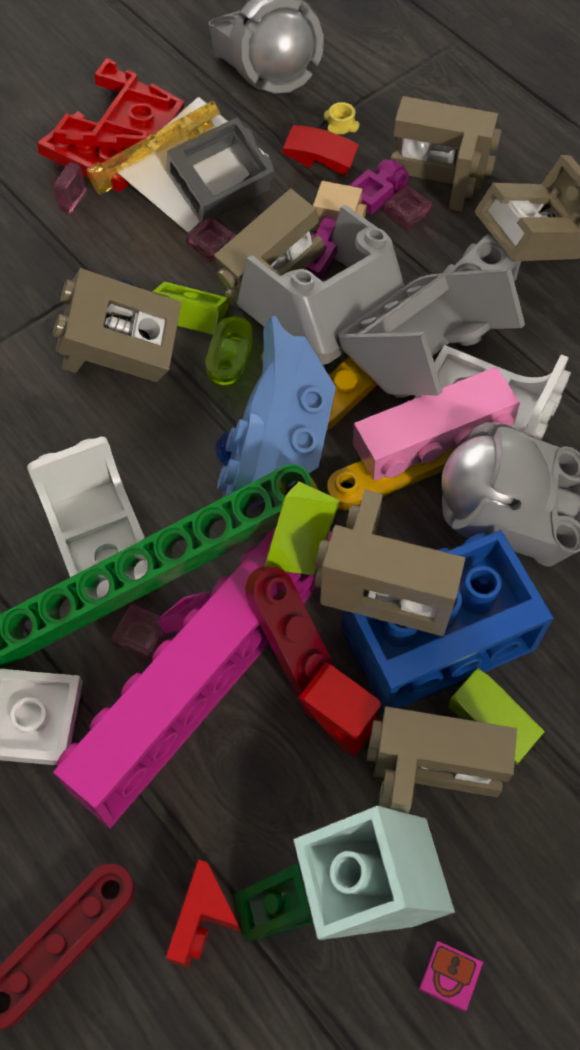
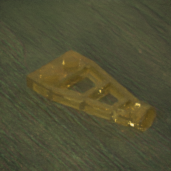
[86,100,220,195]

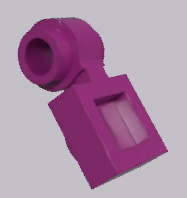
[349,159,409,215]

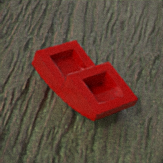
[281,125,359,176]

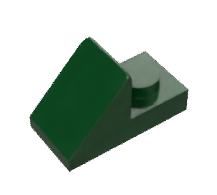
[233,864,313,942]

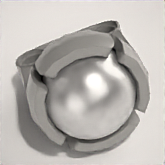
[208,0,324,94]
[442,422,580,567]

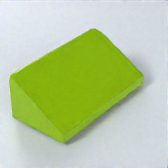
[152,282,230,335]
[265,482,340,575]

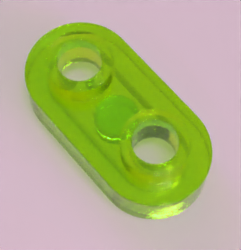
[205,316,253,385]

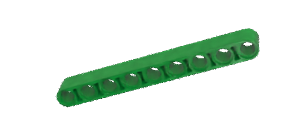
[0,464,318,668]

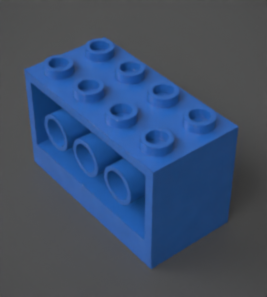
[340,530,553,714]

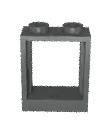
[165,117,274,224]

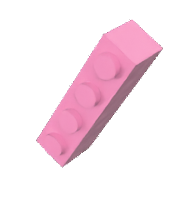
[353,367,520,481]

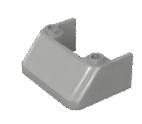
[237,204,405,365]
[338,268,525,398]

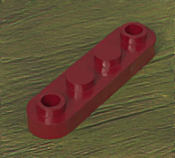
[245,566,336,721]
[0,863,135,1030]

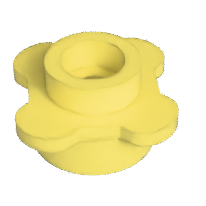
[324,102,359,134]

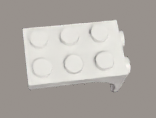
[414,345,571,440]
[27,437,148,599]
[0,669,83,765]

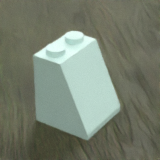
[294,806,455,940]

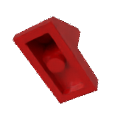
[298,663,381,756]
[166,860,240,969]

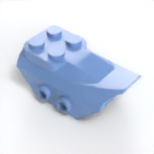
[217,316,336,511]

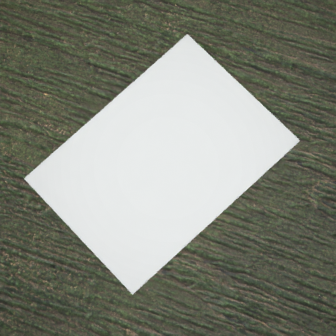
[116,97,268,233]

